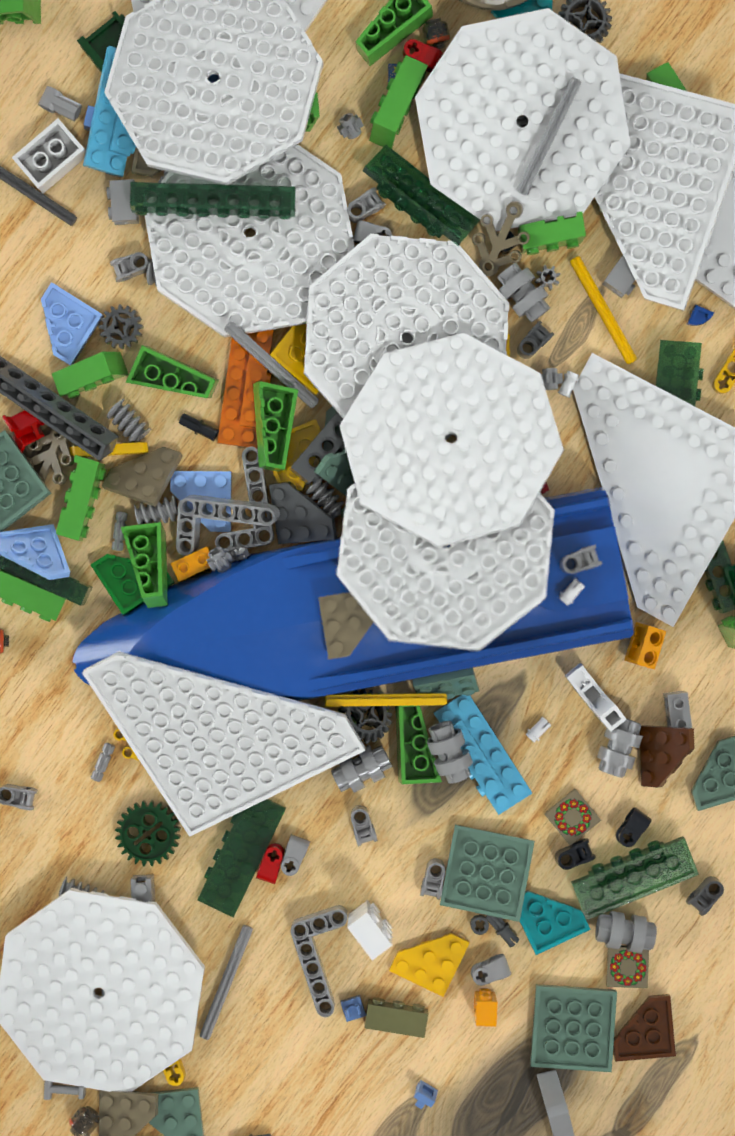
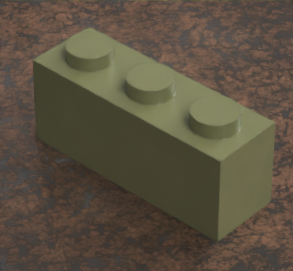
[365,997,428,1038]

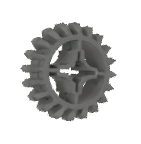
[558,0,612,43]
[338,689,392,744]

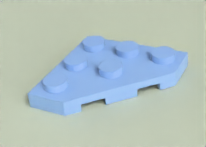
[41,282,104,365]
[170,471,232,532]
[0,524,70,580]

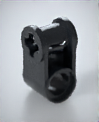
[616,807,652,847]
[555,838,596,870]

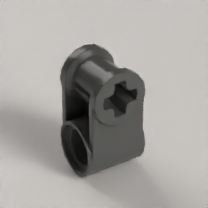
[517,321,554,359]
[686,876,724,916]

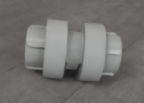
[497,263,550,323]
[597,719,643,778]
[427,721,473,783]
[331,745,392,793]
[595,911,657,953]

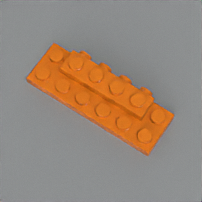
[217,329,274,449]

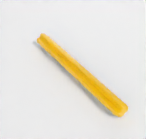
[570,256,637,364]
[325,693,447,707]

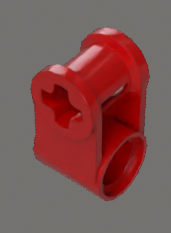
[403,39,443,73]
[256,843,284,884]

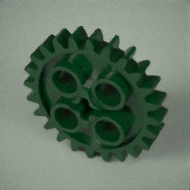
[115,800,181,866]

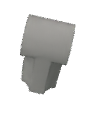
[38,86,82,122]

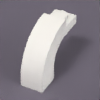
[564,663,627,732]

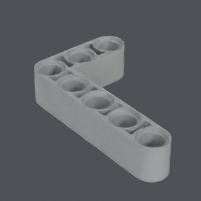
[215,447,274,551]
[176,495,280,556]
[291,905,348,1017]
[536,1069,575,1136]

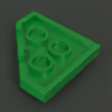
[91,554,174,616]

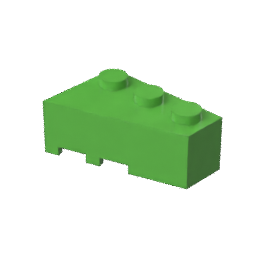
[518,211,586,255]

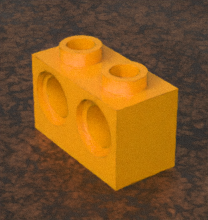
[170,546,211,582]
[624,622,666,670]
[474,988,498,1027]

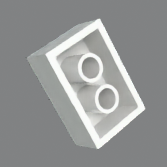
[12,118,86,194]
[347,900,393,960]

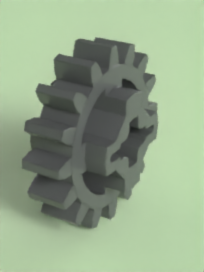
[99,304,144,349]

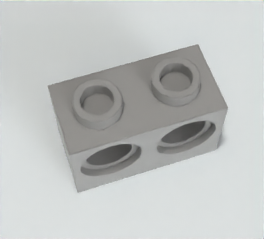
[663,691,692,728]

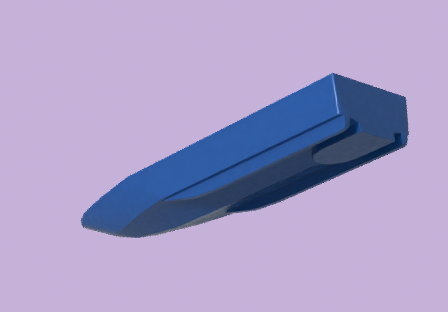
[72,487,634,701]

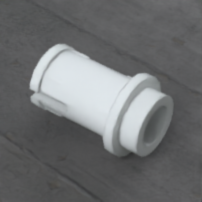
[558,371,579,398]
[558,579,585,606]
[526,717,551,743]

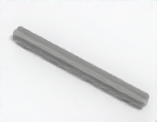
[517,78,581,195]
[224,321,319,408]
[200,925,253,1040]

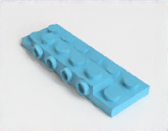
[83,46,136,178]
[433,695,532,815]

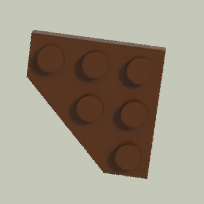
[639,725,695,788]
[613,994,676,1062]

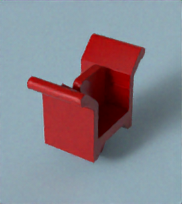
[2,410,45,453]

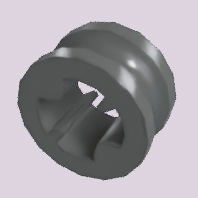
[470,915,489,935]

